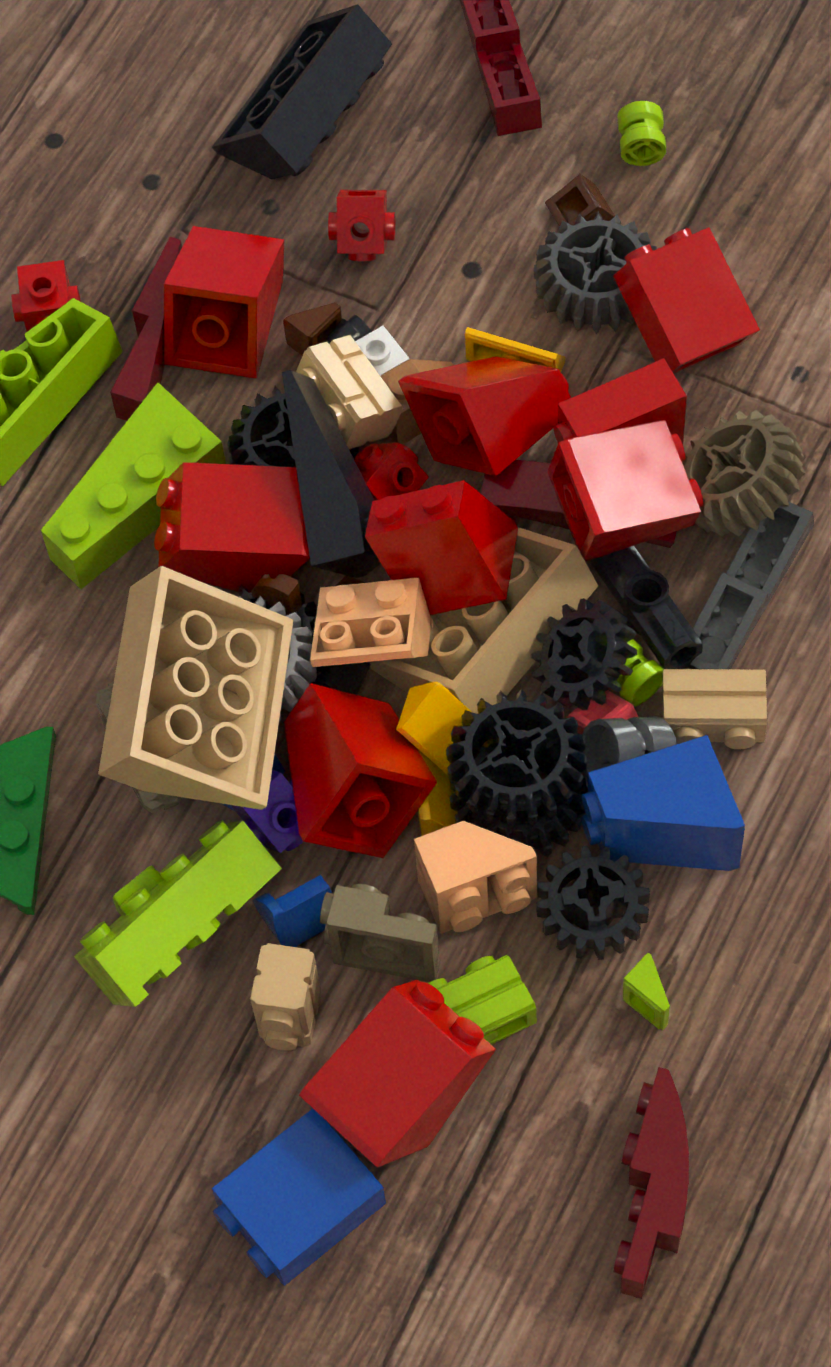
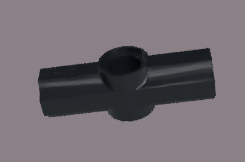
[591,546,703,669]

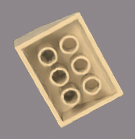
[370,527,598,714]
[98,566,293,810]

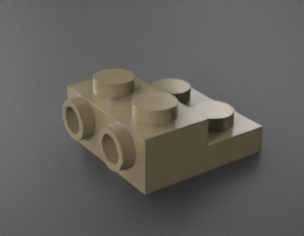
[320,884,440,982]

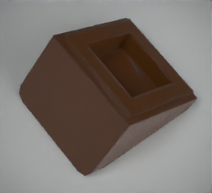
[545,174,615,226]
[283,302,342,356]

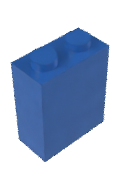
[212,1108,386,1286]

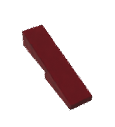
[460,0,542,136]
[110,237,182,421]

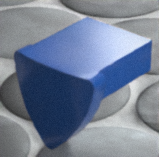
[252,875,332,947]

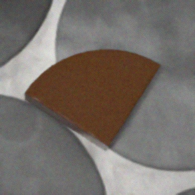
[251,574,303,615]

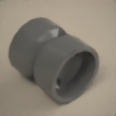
[582,716,677,778]

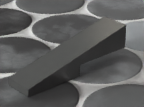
[688,501,814,669]

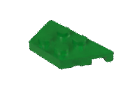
[0,727,56,915]

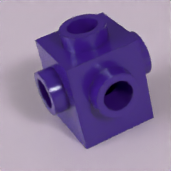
[231,770,304,853]

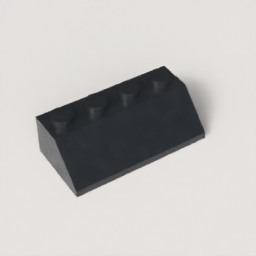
[212,4,392,179]

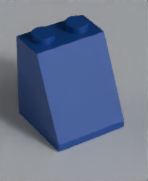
[581,735,745,871]

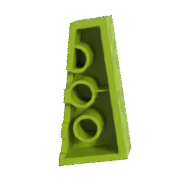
[0,298,123,487]
[41,383,226,589]
[74,820,282,1007]

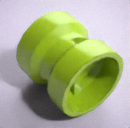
[617,101,666,166]
[617,638,664,707]

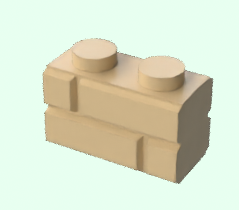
[296,335,403,449]
[662,669,767,749]
[250,943,321,1051]

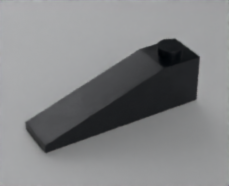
[282,370,381,578]

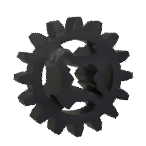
[531,598,638,710]
[536,846,650,960]

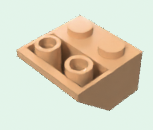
[310,578,431,667]
[414,821,537,934]

